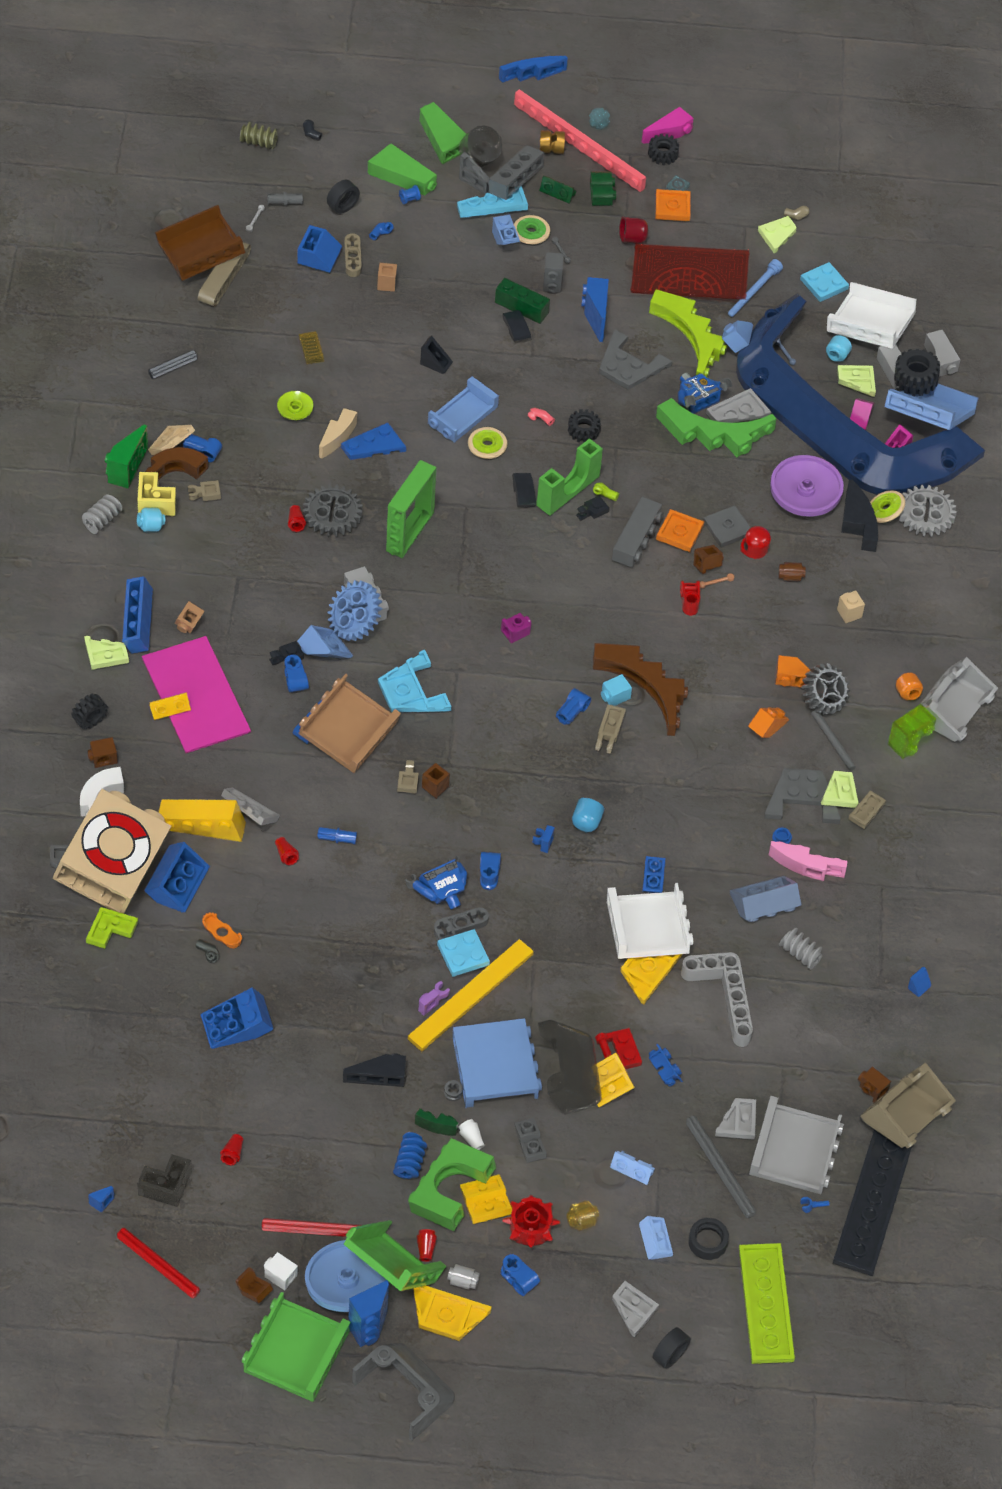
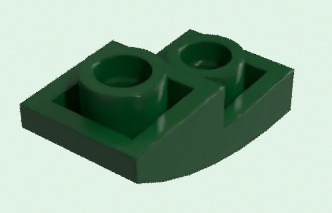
[415,1109,459,1136]

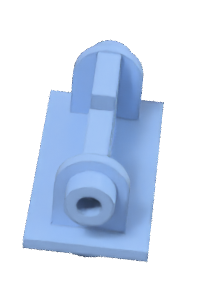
[610,1151,655,1185]

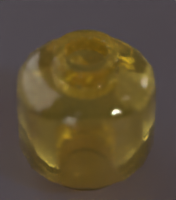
[567,1200,599,1231]

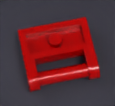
[595,1028,642,1069]

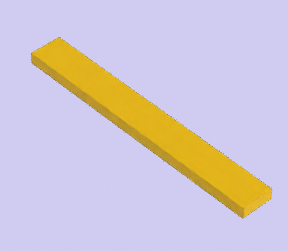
[408,939,534,1051]

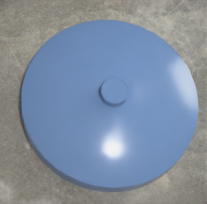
[305,1240,389,1312]

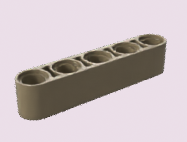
[198,242,251,307]

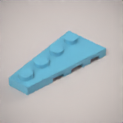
[457,186,528,218]

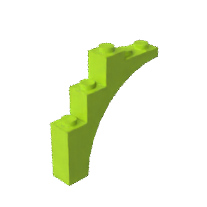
[649,289,727,378]

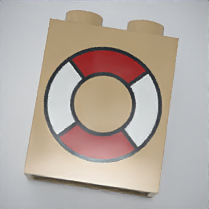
[52,788,171,914]

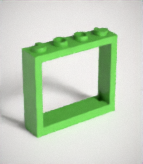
[386,460,436,558]

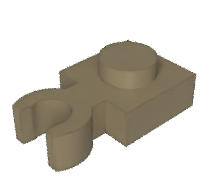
[188,480,221,501]

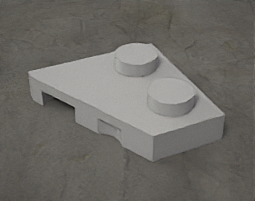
[715,1098,756,1139]
[612,1281,659,1337]

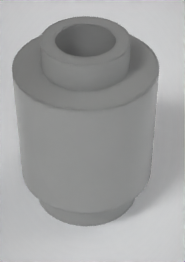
[447,1264,480,1290]

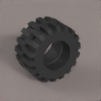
[894,348,940,396]

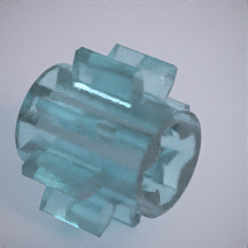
[589,108,610,129]

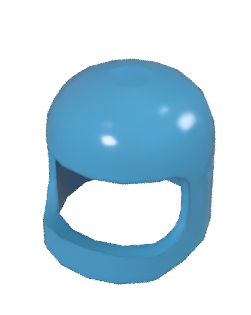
[572,798,605,832]

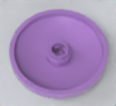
[770,455,844,516]

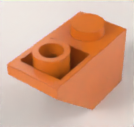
[775,655,810,687]
[748,707,789,738]

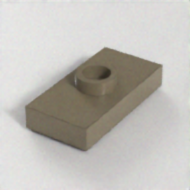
[848,791,886,829]

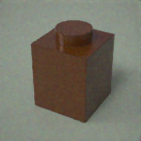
[422,763,450,798]

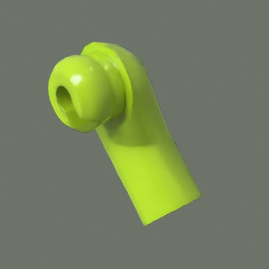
[593,482,619,501]

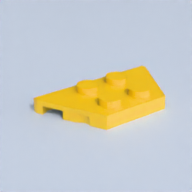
[621,954,683,1004]
[413,1285,492,1341]

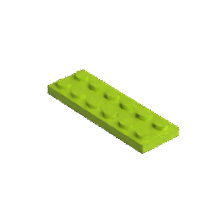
[739,1243,795,1364]

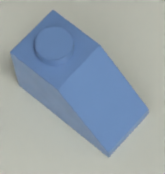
[722,320,753,353]

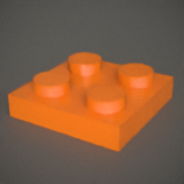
[655,189,691,221]
[656,509,704,552]

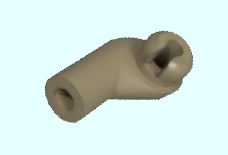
[784,206,809,220]

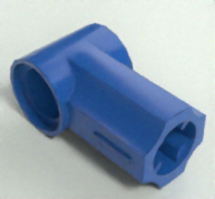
[183,434,222,462]
[556,688,591,725]

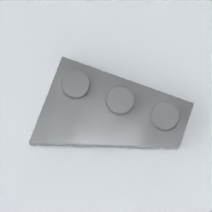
[706,388,771,423]
[221,787,280,825]

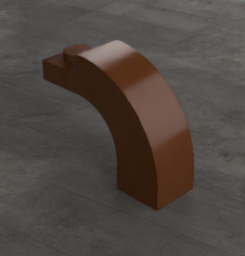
[145,447,208,481]

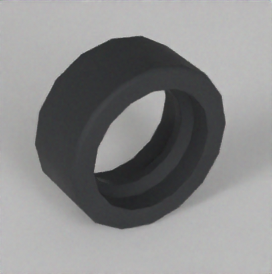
[327,179,360,214]
[688,1218,729,1260]
[652,1327,691,1369]

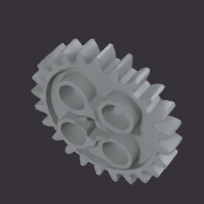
[899,485,957,536]

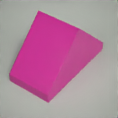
[850,398,875,430]
[885,424,914,448]

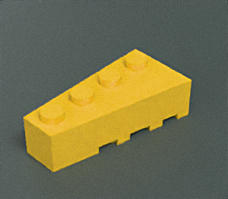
[159,799,246,842]

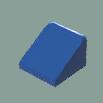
[908,967,931,997]
[88,1186,114,1212]

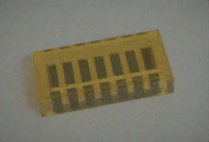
[299,331,324,365]

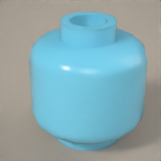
[826,335,852,362]
[137,508,165,532]

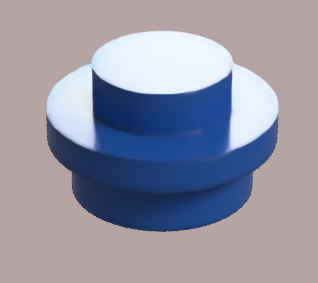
[772,827,792,844]

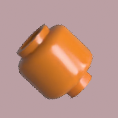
[895,673,923,700]

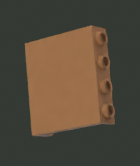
[299,674,401,773]

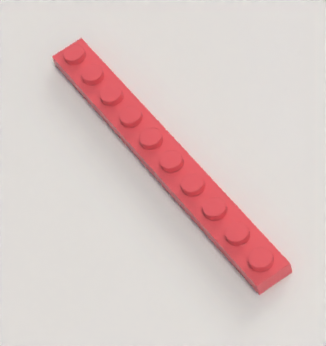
[514,89,646,192]

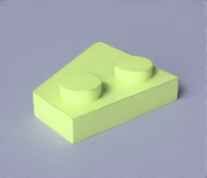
[758,216,797,253]
[837,365,876,397]
[84,636,129,669]
[821,771,859,808]

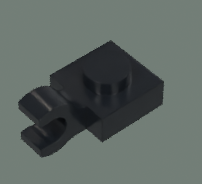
[576,496,610,520]
[269,641,304,665]

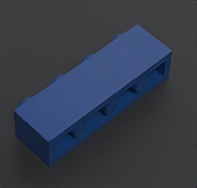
[122,576,153,654]

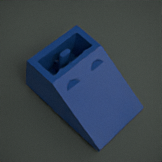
[201,987,274,1049]

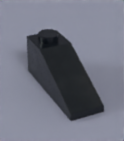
[343,1053,406,1087]

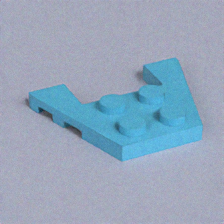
[378,650,451,712]

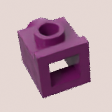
[501,613,532,643]

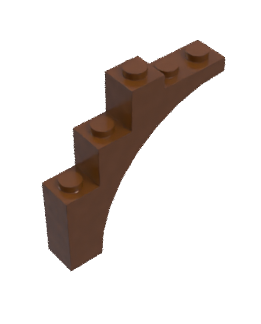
[593,643,688,736]

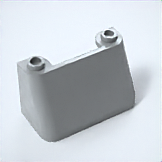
[912,657,998,742]

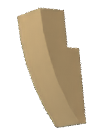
[319,408,357,458]

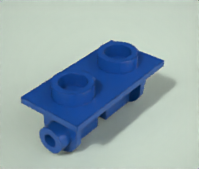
[649,1044,683,1087]

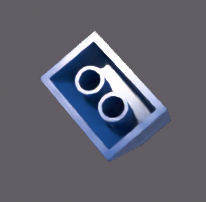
[144,842,210,912]
[348,1280,389,1347]

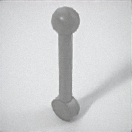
[246,205,265,233]

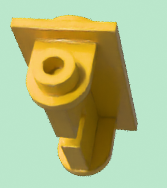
[149,692,191,720]

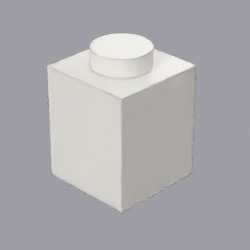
[264,1252,298,1290]

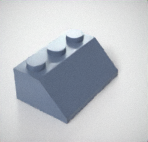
[729,876,801,922]

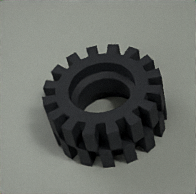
[648,134,679,165]
[568,409,601,443]
[71,693,108,729]

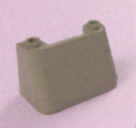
[860,1062,956,1149]

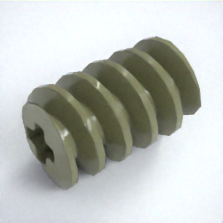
[240,122,278,149]

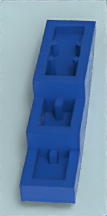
[499,56,568,83]

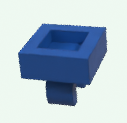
[532,825,555,853]

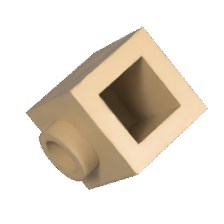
[837,591,865,623]

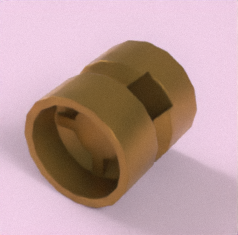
[540,130,565,154]

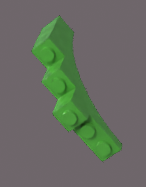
[656,398,777,457]

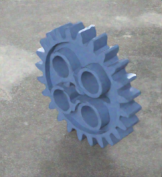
[328,580,382,641]

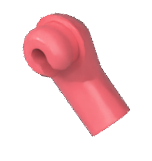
[528,408,555,426]

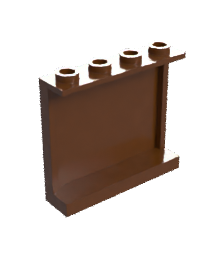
[155,205,246,281]

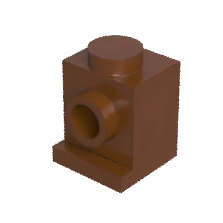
[693,545,724,574]
[858,1066,891,1103]

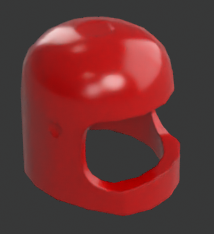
[740,526,771,559]

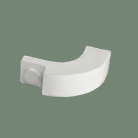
[80,767,124,817]

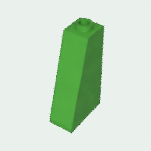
[420,102,470,164]
[368,144,437,196]

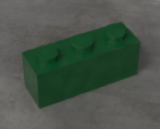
[495,278,550,324]

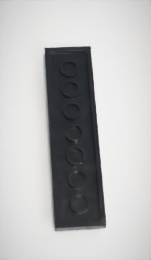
[832,1129,912,1276]

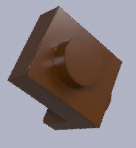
[236,1267,273,1304]

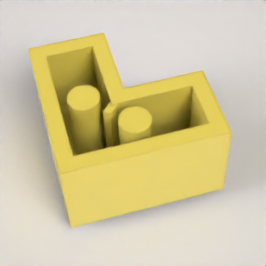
[138,472,176,516]

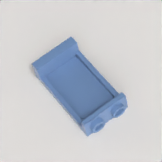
[428,376,499,443]

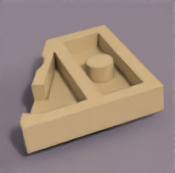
[148,425,195,455]

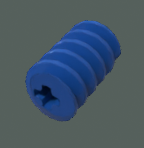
[393,1132,427,1178]

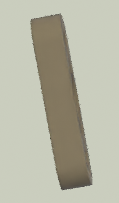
[344,233,361,277]

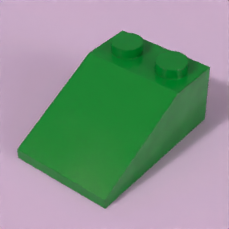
[105,425,148,489]

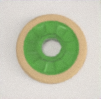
[514,215,550,245]

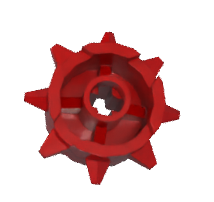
[502,1195,560,1248]

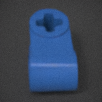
[284,655,309,693]
[480,852,501,890]
[501,1254,540,1296]

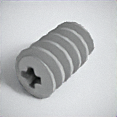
[82,494,122,534]
[779,928,822,970]

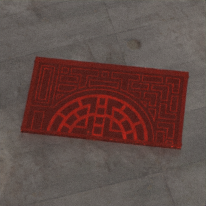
[630,244,750,300]

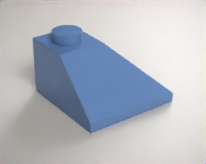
[297,625,353,658]

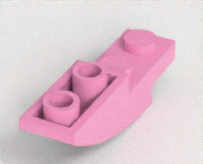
[769,841,847,881]

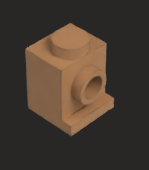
[175,601,204,634]

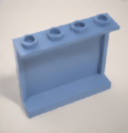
[885,384,978,430]
[452,1018,542,1108]

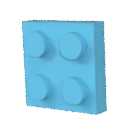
[800,262,849,302]
[437,929,490,977]

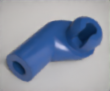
[369,222,394,240]

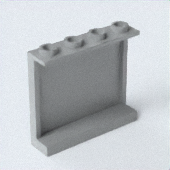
[749,1096,844,1194]

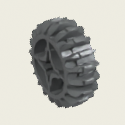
[801,663,851,715]

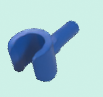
[800,1197,829,1213]

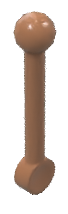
[700,573,734,588]

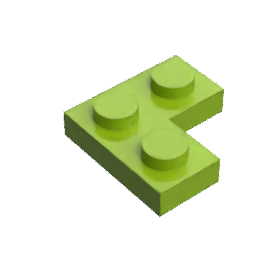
[86,907,138,949]

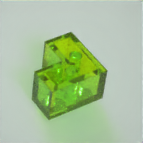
[888,704,936,759]

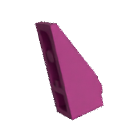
[642,107,694,144]

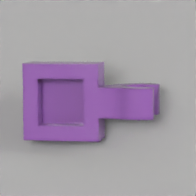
[418,981,450,1016]

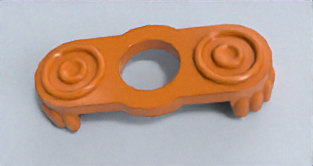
[202,912,242,948]

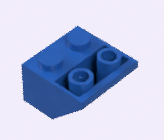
[297,225,342,273]

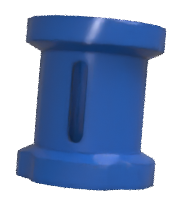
[399,185,421,205]

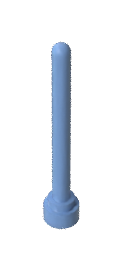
[728,259,783,317]

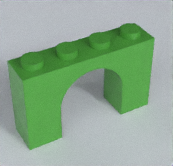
[537,438,603,516]
[408,1138,496,1231]

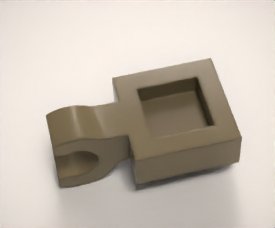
[397,760,419,793]

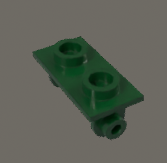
[539,175,576,204]

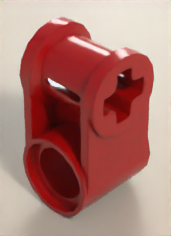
[680,581,700,616]

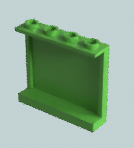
[344,1220,446,1291]
[242,1292,351,1402]

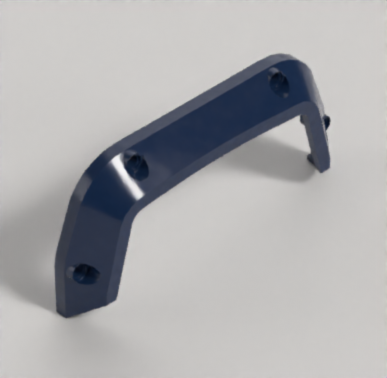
[736,294,985,495]

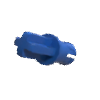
[317,827,357,844]

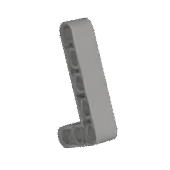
[681,952,753,1047]

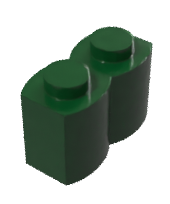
[590,172,616,205]

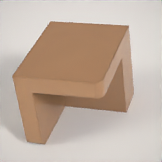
[377,263,397,291]

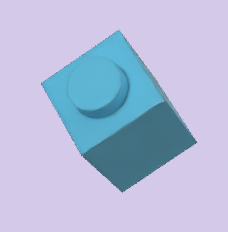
[601,674,632,706]

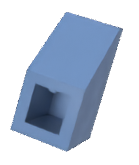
[492,214,520,245]

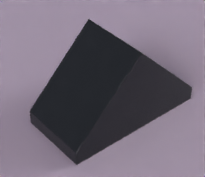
[420,336,453,374]

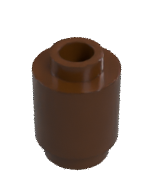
[779,562,806,581]

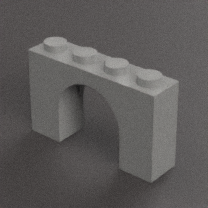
[876,330,960,389]

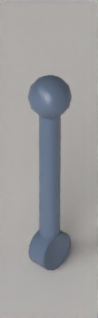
[775,339,796,365]

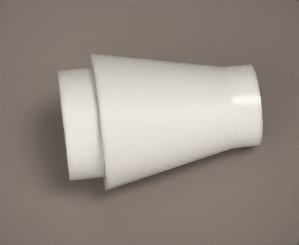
[459,1119,485,1150]

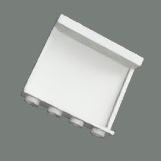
[827,282,917,349]
[607,883,693,959]

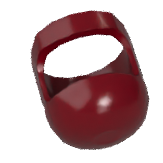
[619,217,648,243]

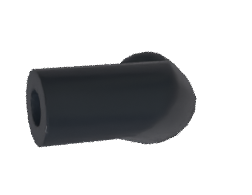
[303,119,322,141]

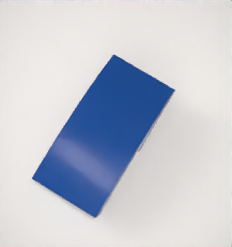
[642,856,665,893]

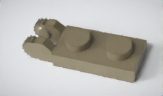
[595,704,626,754]

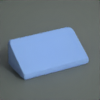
[639,1216,673,1259]

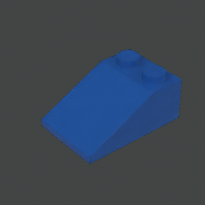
[581,277,609,342]

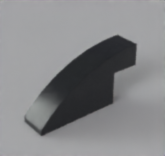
[841,479,878,552]

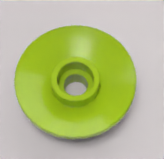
[277,391,313,420]

